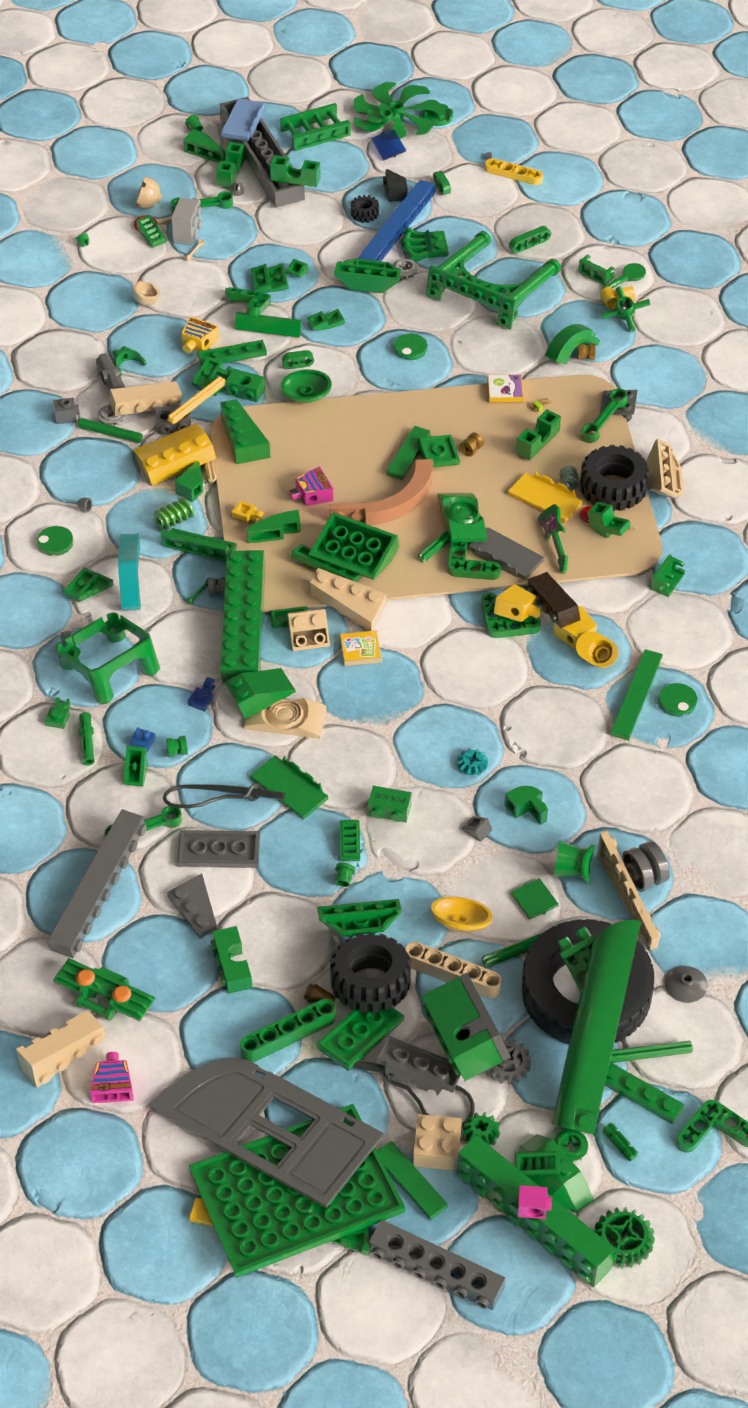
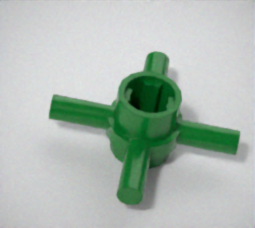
[601,286,651,332]

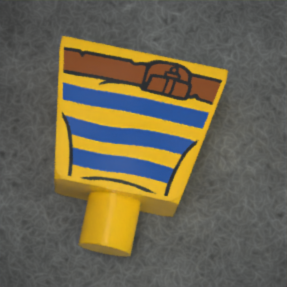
[181,316,219,353]

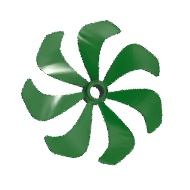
[354,82,444,141]

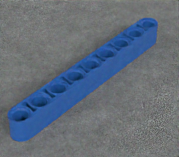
[358,180,436,261]

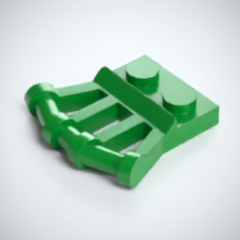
[401,227,449,262]

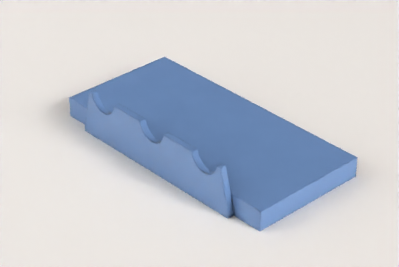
[221,98,265,141]

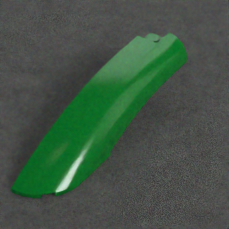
[551,920,641,1135]

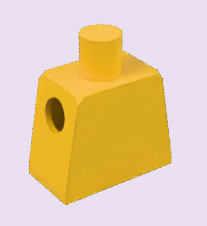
[494,584,542,622]
[553,606,597,649]

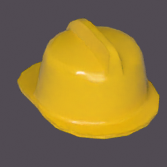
[576,631,618,668]

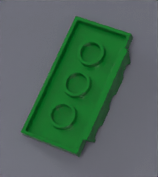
[250,755,328,820]

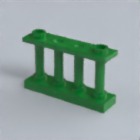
[280,103,351,151]

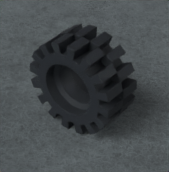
[351,195,379,223]

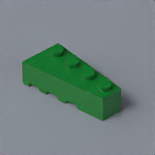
[220,399,271,464]

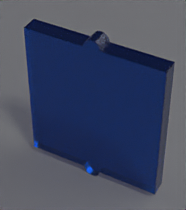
[371,129,406,161]

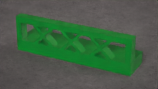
[160,528,237,562]

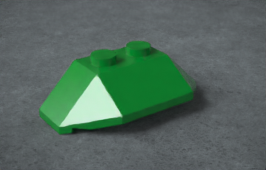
[334,258,401,293]
[317,899,402,937]
[519,1134,594,1213]

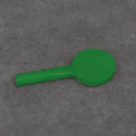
[602,263,646,290]

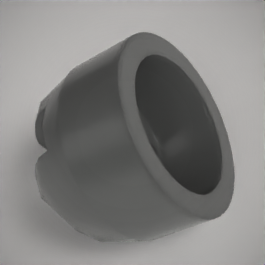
[231,182,244,196]
[77,497,92,512]

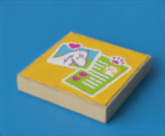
[340,630,382,666]

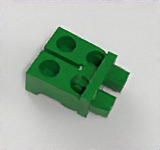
[558,927,596,993]

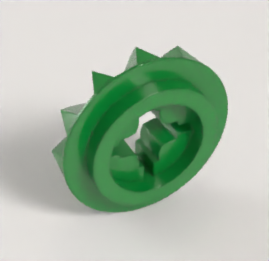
[554,1129,588,1162]

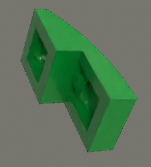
[307,309,345,330]

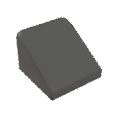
[462,816,493,841]

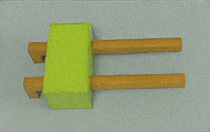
[531,398,552,412]

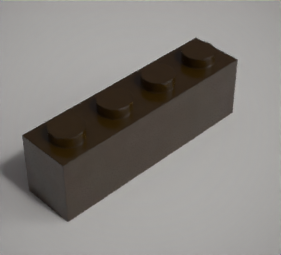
[527,572,581,628]

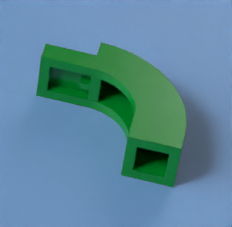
[545,324,600,365]

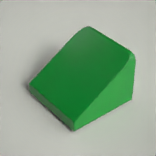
[286,258,309,278]

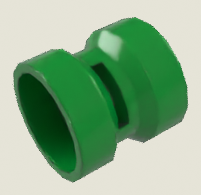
[166,735,188,758]

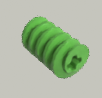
[154,498,195,531]

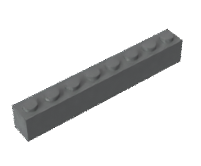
[48,809,146,958]

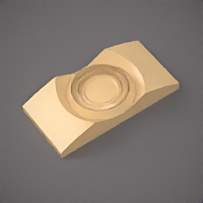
[244,698,327,739]

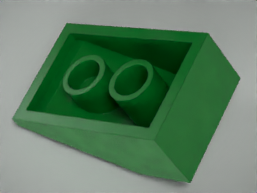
[225,668,296,719]

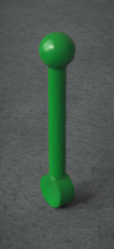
[186,578,209,605]

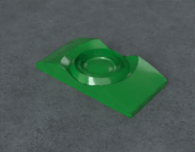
[437,493,487,542]

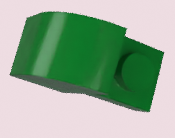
[587,502,631,538]
[505,786,548,825]

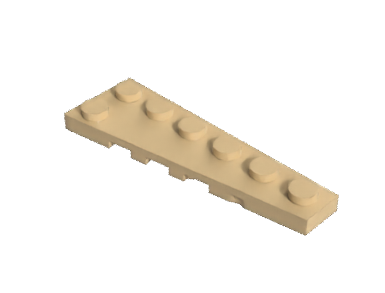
[597,831,660,951]

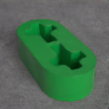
[433,170,451,195]
[282,350,314,369]

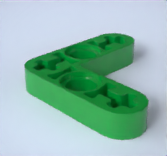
[225,287,271,316]
[448,542,501,580]
[481,592,541,638]
[677,1100,748,1153]

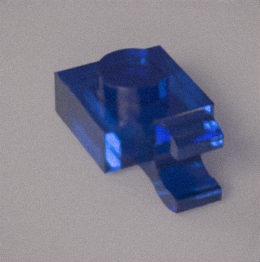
[188,677,215,712]

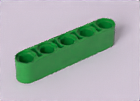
[240,999,335,1062]

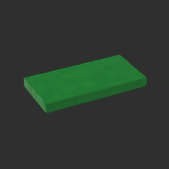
[316,1007,405,1071]

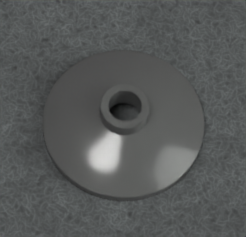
[665,966,708,1003]

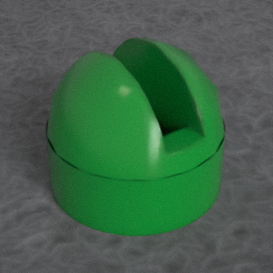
[76,233,90,247]

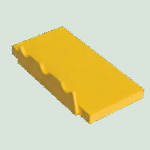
[508,471,582,523]

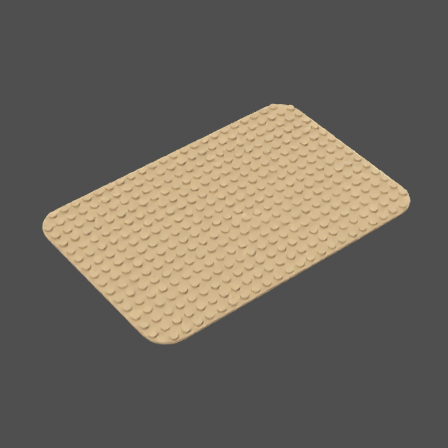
[211,375,662,612]

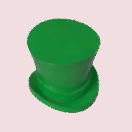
[554,840,595,884]

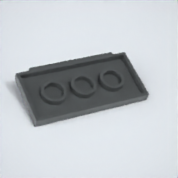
[469,527,544,580]
[376,1036,461,1096]

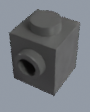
[53,398,79,424]

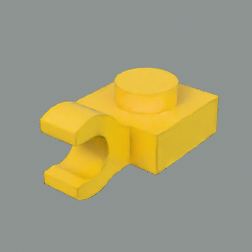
[231,501,264,523]

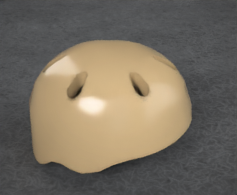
[133,281,160,305]

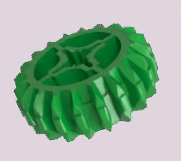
[594,1207,655,1269]

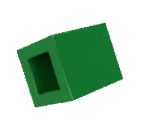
[175,461,203,502]

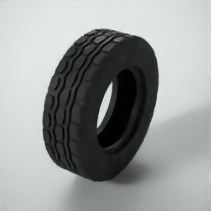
[522,919,655,1044]

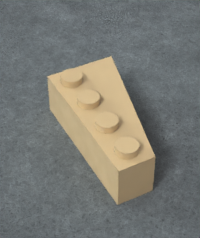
[310,568,386,631]
[16,1010,106,1088]

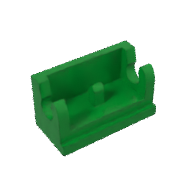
[578,254,615,286]
[651,554,685,597]

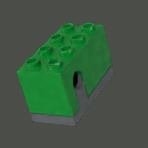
[421,972,511,1081]

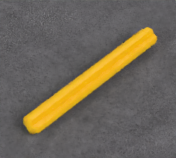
[168,377,225,424]

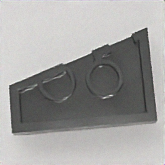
[167,873,217,939]

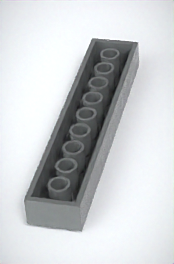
[219,96,305,207]

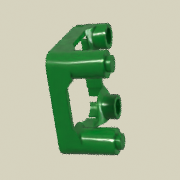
[56,612,160,704]

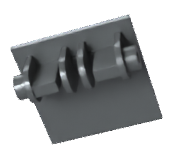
[600,390,638,422]

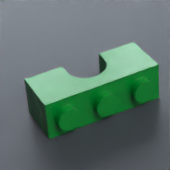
[216,142,245,188]
[270,155,321,187]
[516,409,561,460]
[210,926,253,994]

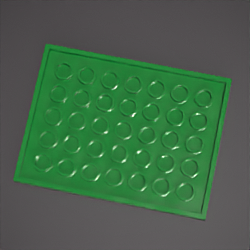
[188,1104,406,1278]

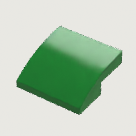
[251,263,289,293]

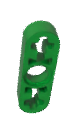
[509,226,552,253]

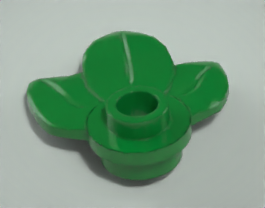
[367,103,394,123]

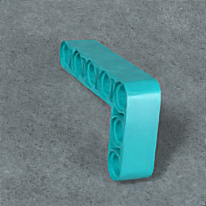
[118,533,141,611]

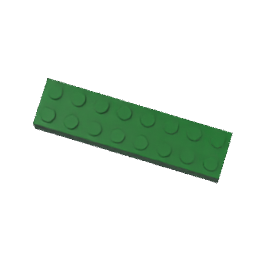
[220,550,265,683]
[457,1135,615,1288]

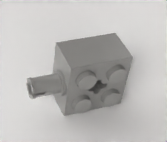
[172,198,202,245]

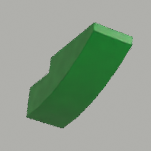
[247,510,301,544]

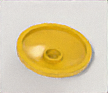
[431,897,493,933]

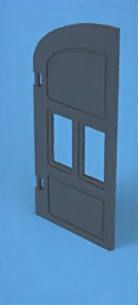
[150,1058,384,1208]

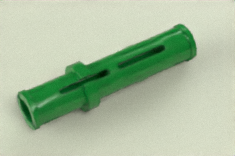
[78,712,95,766]

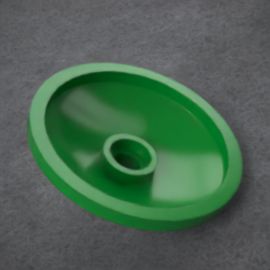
[281,369,332,403]

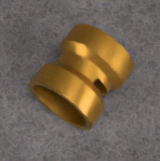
[578,343,596,360]
[460,432,484,457]

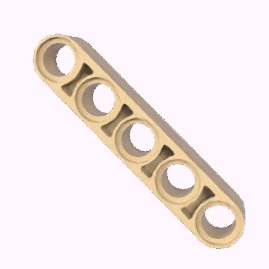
[405,942,502,999]

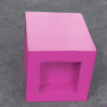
[518,1185,552,1219]

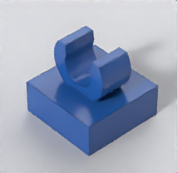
[129,727,156,752]

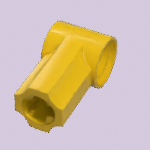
[600,286,635,309]

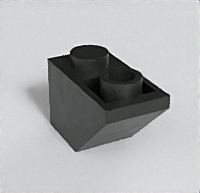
[383,169,408,202]

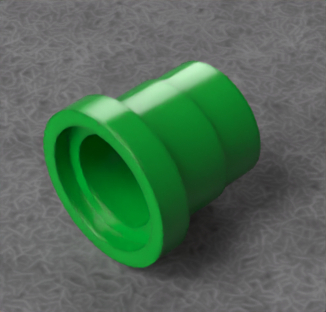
[185,115,203,132]
[335,863,356,887]

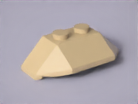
[646,438,684,498]

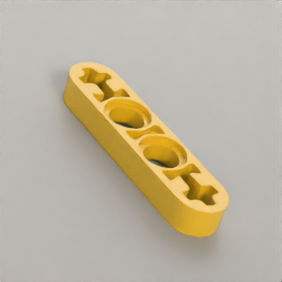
[485,158,543,185]

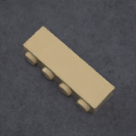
[109,381,182,416]

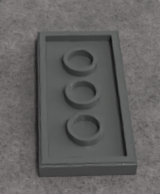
[177,830,260,868]

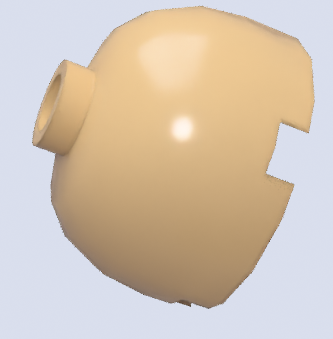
[135,176,162,209]

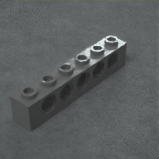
[369,1219,506,1310]

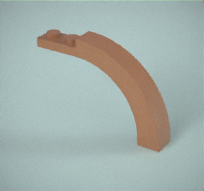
[329,459,433,525]

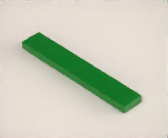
[611,649,663,741]

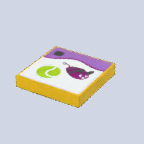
[487,374,524,403]

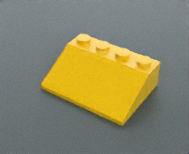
[133,423,216,486]

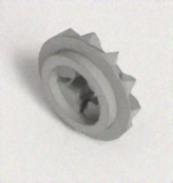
[393,259,418,278]
[98,404,125,425]

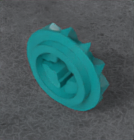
[457,748,488,775]

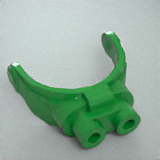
[112,346,147,375]

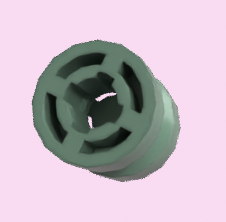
[560,466,579,491]

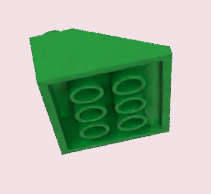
[308,512,399,580]

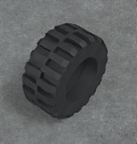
[580,445,649,511]
[330,933,411,1013]

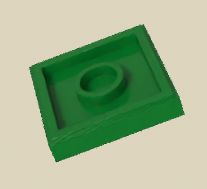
[417,435,460,467]

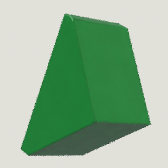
[124,746,148,787]

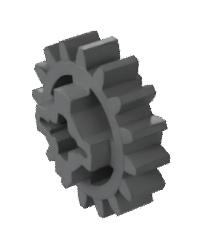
[487,1038,531,1085]

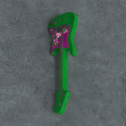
[538,504,568,574]

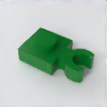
[45,697,70,729]

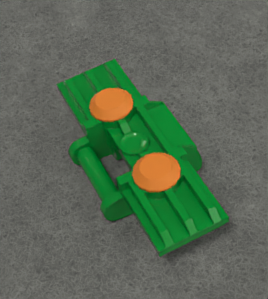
[53,958,155,1021]

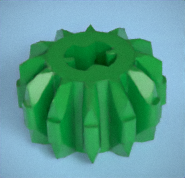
[463,1112,500,1146]

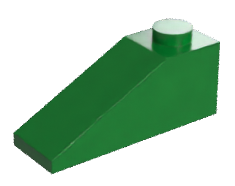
[183,129,225,163]

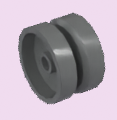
[622,840,670,892]

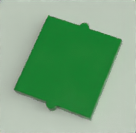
[511,878,559,920]

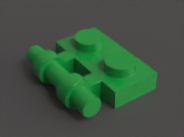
[191,356,233,396]

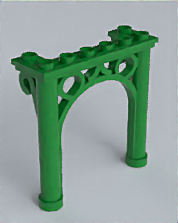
[426,231,561,330]

